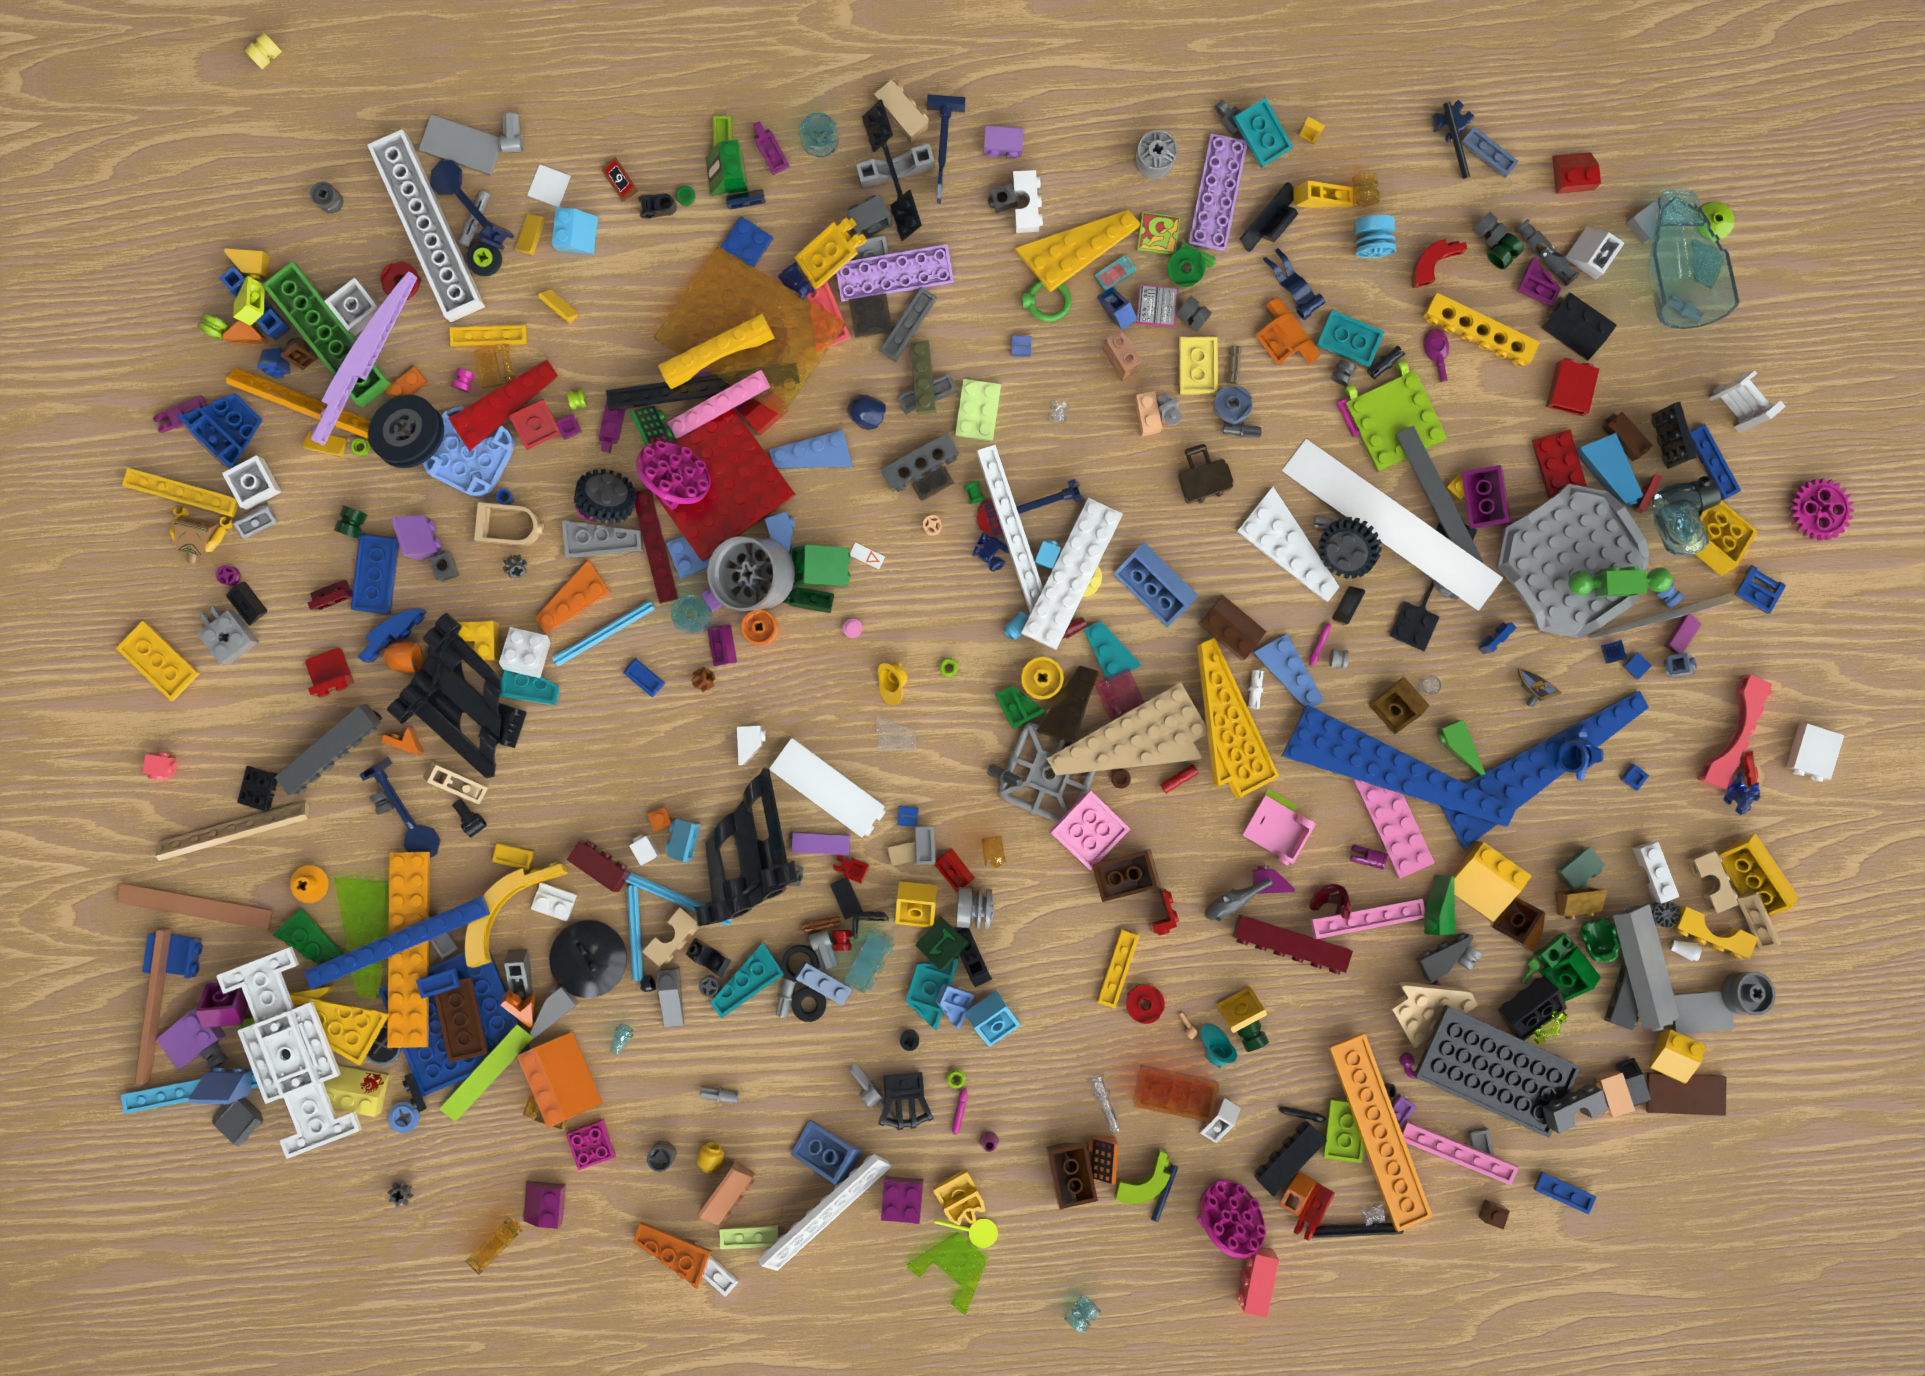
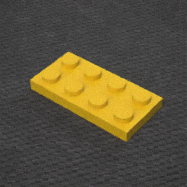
[116,621,200,701]

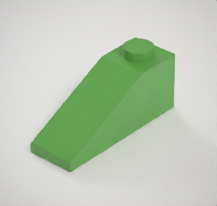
[1437,720,1485,775]

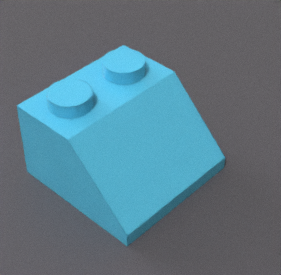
[551,207,598,255]
[665,818,701,862]
[965,991,1021,1047]

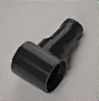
[452,799,487,838]

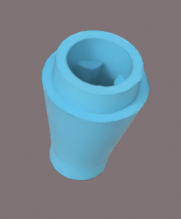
[1003,611,1029,640]

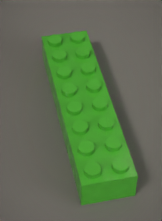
[262,261,392,408]

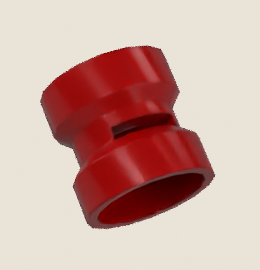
[833,930,852,951]

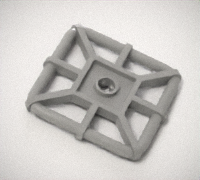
[998,722,1096,823]

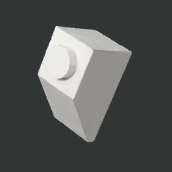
[737,726,766,765]
[1200,1098,1241,1143]

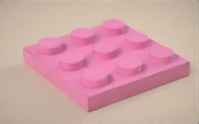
[1049,790,1130,871]

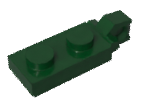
[782,587,834,613]

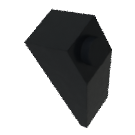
[954,927,992,987]

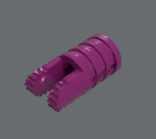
[1350,845,1388,870]

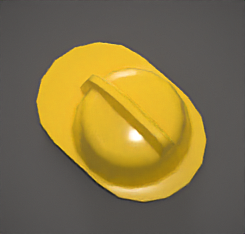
[878,662,907,706]

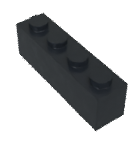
[1254,1121,1328,1197]

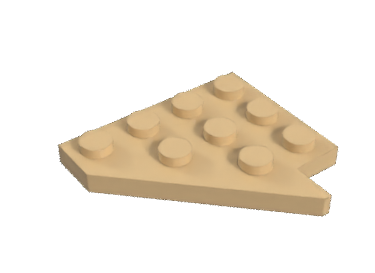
[1389,982,1478,1048]

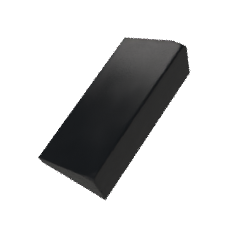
[226,582,267,626]
[1332,586,1365,626]

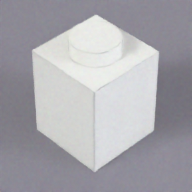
[629,834,660,865]

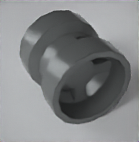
[1331,360,1356,386]
[370,791,395,815]
[200,1043,228,1070]

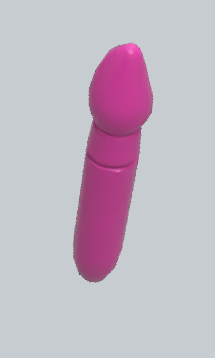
[1309,623,1331,666]
[952,1088,968,1135]

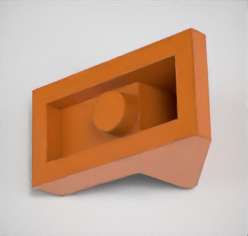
[381,727,424,755]
[500,990,536,1028]

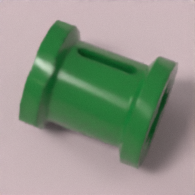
[963,481,985,505]

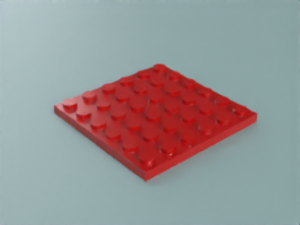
[655,408,796,562]

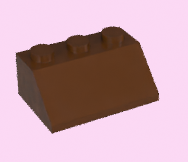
[1198,595,1267,661]
[1046,1142,1098,1209]

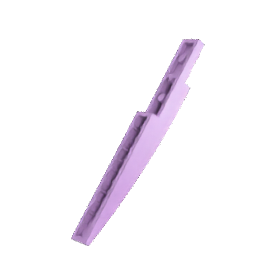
[311,271,417,446]

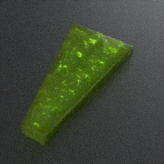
[334,877,389,999]

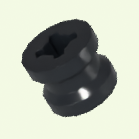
[900,1030,920,1051]

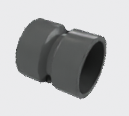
[310,181,344,214]
[1472,211,1509,248]
[1176,296,1212,332]
[647,1141,676,1172]

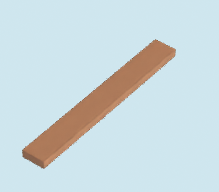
[117,883,273,930]
[135,928,172,1085]

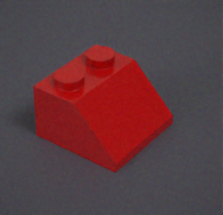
[1552,152,1601,194]
[735,388,788,436]

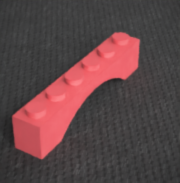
[1698,674,1772,789]

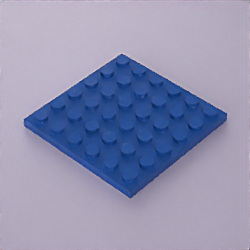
[378,949,530,1097]

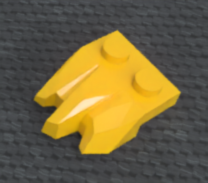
[932,1169,986,1225]

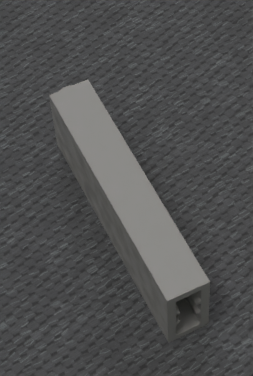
[1613,904,1680,1031]

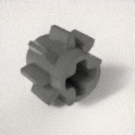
[503,554,528,578]
[387,1181,414,1207]

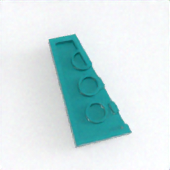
[710,942,784,1018]

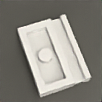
[531,882,578,921]

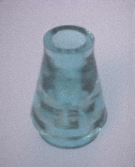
[610,1024,634,1054]

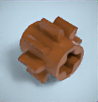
[691,667,716,692]

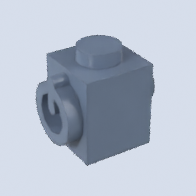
[1664,653,1697,677]

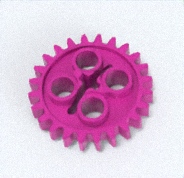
[1788,478,1854,541]

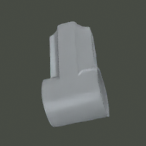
[500,113,523,153]
[809,929,838,970]

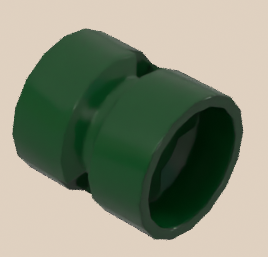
[1487,233,1524,270]
[334,505,367,539]
[1237,1020,1269,1052]

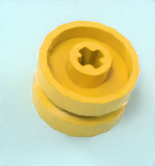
[1020,657,1064,700]

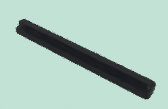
[1307,1223,1404,1238]

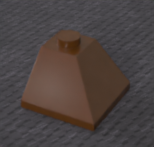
[1493,897,1545,951]

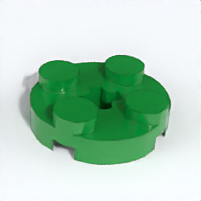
[1167,247,1206,287]

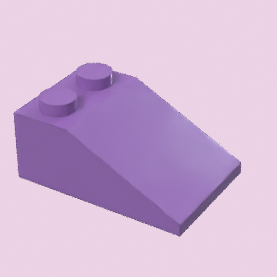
[391,516,442,561]
[156,1007,227,1070]

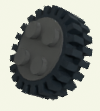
[574,469,636,525]
[1318,517,1382,579]

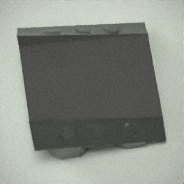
[212,1097,263,1147]

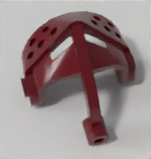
[1310,884,1351,919]

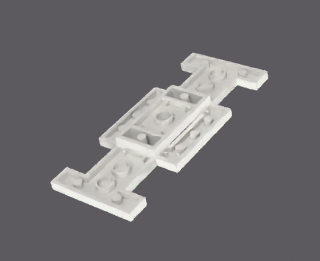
[216,947,362,1159]

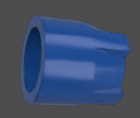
[496,489,514,505]

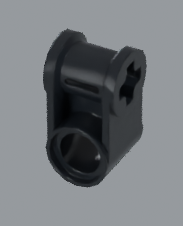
[639,193,677,219]

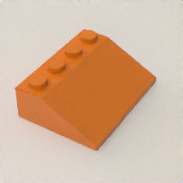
[517,1032,603,1129]

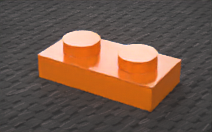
[385,366,428,399]

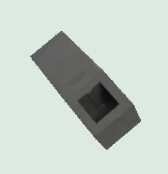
[1416,933,1474,982]

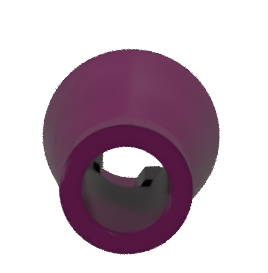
[979,1132,999,1152]

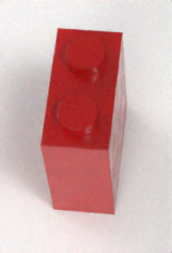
[1546,358,1600,416]

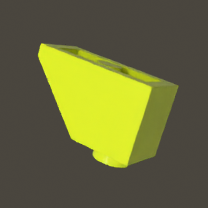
[233,276,265,326]

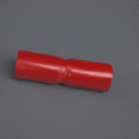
[1160,764,1199,794]

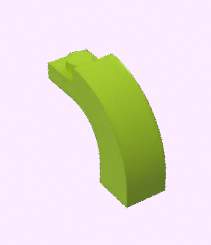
[1114,1148,1170,1204]

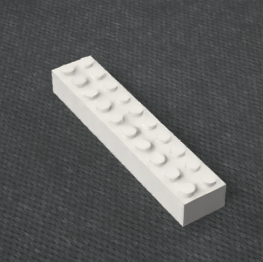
[367,129,485,322]

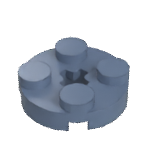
[1213,386,1253,425]

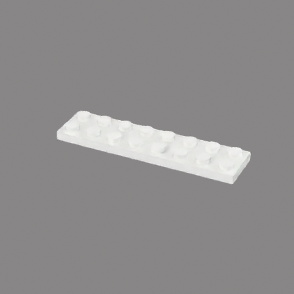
[1022,497,1123,650]
[758,1154,892,1271]

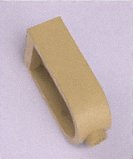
[474,502,544,546]

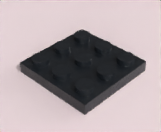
[1651,402,1697,469]

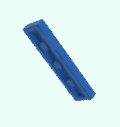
[1689,424,1741,500]

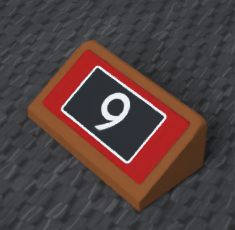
[602,157,639,202]

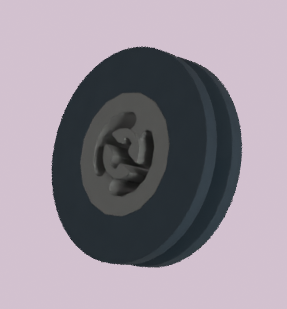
[368,395,444,468]

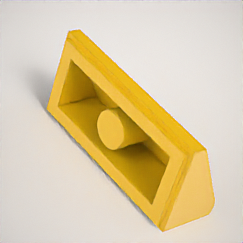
[515,214,546,256]
[538,290,579,324]
[302,431,347,457]

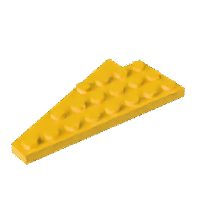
[1197,638,1279,799]

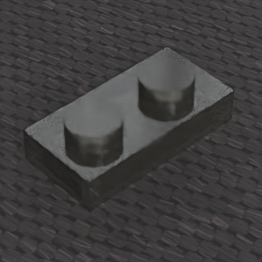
[911,466,954,502]

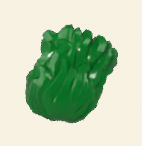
[1579,918,1621,962]

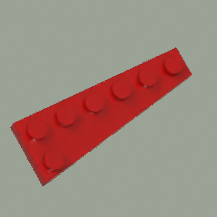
[448,360,558,452]

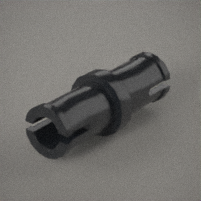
[1367,346,1405,380]

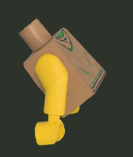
[169,507,234,564]

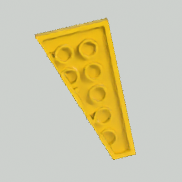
[1015,210,1140,292]
[289,994,390,1065]

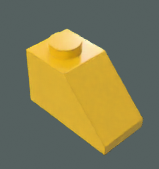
[224,248,270,281]

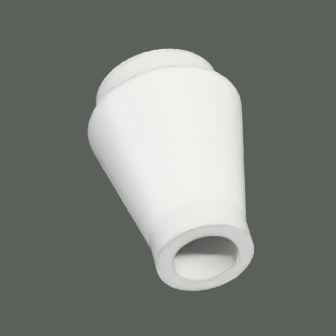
[1670,939,1702,961]

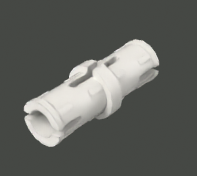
[1247,670,1264,709]

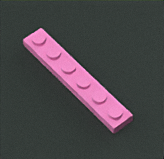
[667,370,771,439]
[1311,899,1425,939]
[1402,1121,1519,1185]

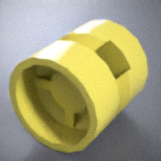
[244,32,282,69]

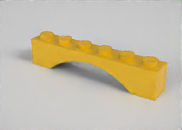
[658,314,774,389]

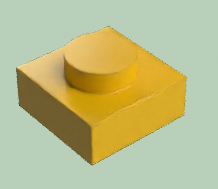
[1446,473,1465,501]

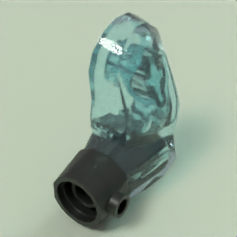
[1652,476,1721,555]

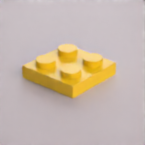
[1216,987,1267,1033]

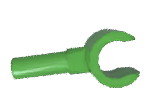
[1521,957,1540,984]

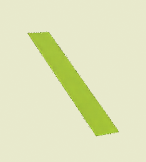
[439,1024,534,1122]

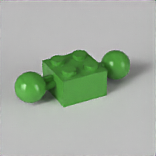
[1568,566,1673,597]

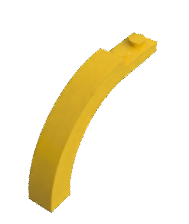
[465,862,568,968]

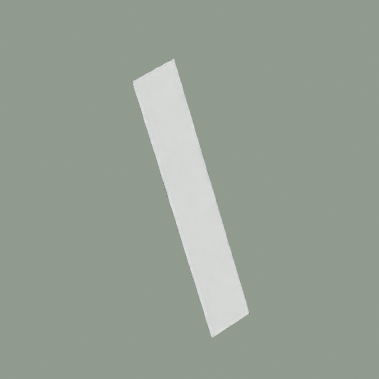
[1282,439,1503,611]

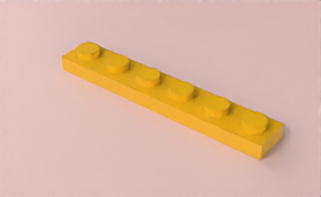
[122,468,238,518]

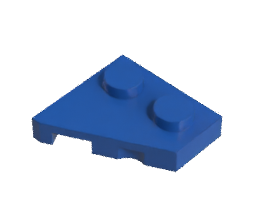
[1478,622,1517,654]

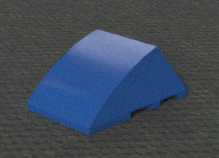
[176,393,263,469]

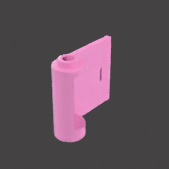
[1242,795,1316,866]

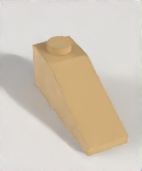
[423,760,488,805]

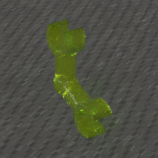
[1533,1011,1568,1044]

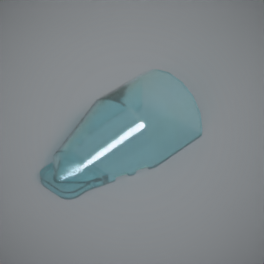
[1648,190,1740,329]

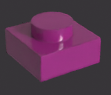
[556,414,582,440]

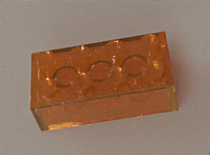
[1133,1065,1219,1123]

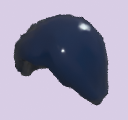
[847,394,886,430]

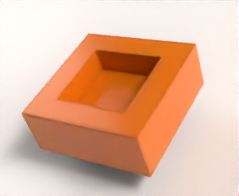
[647,807,672,832]

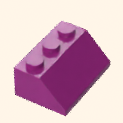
[1461,465,1511,529]

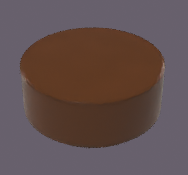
[1111,769,1131,789]

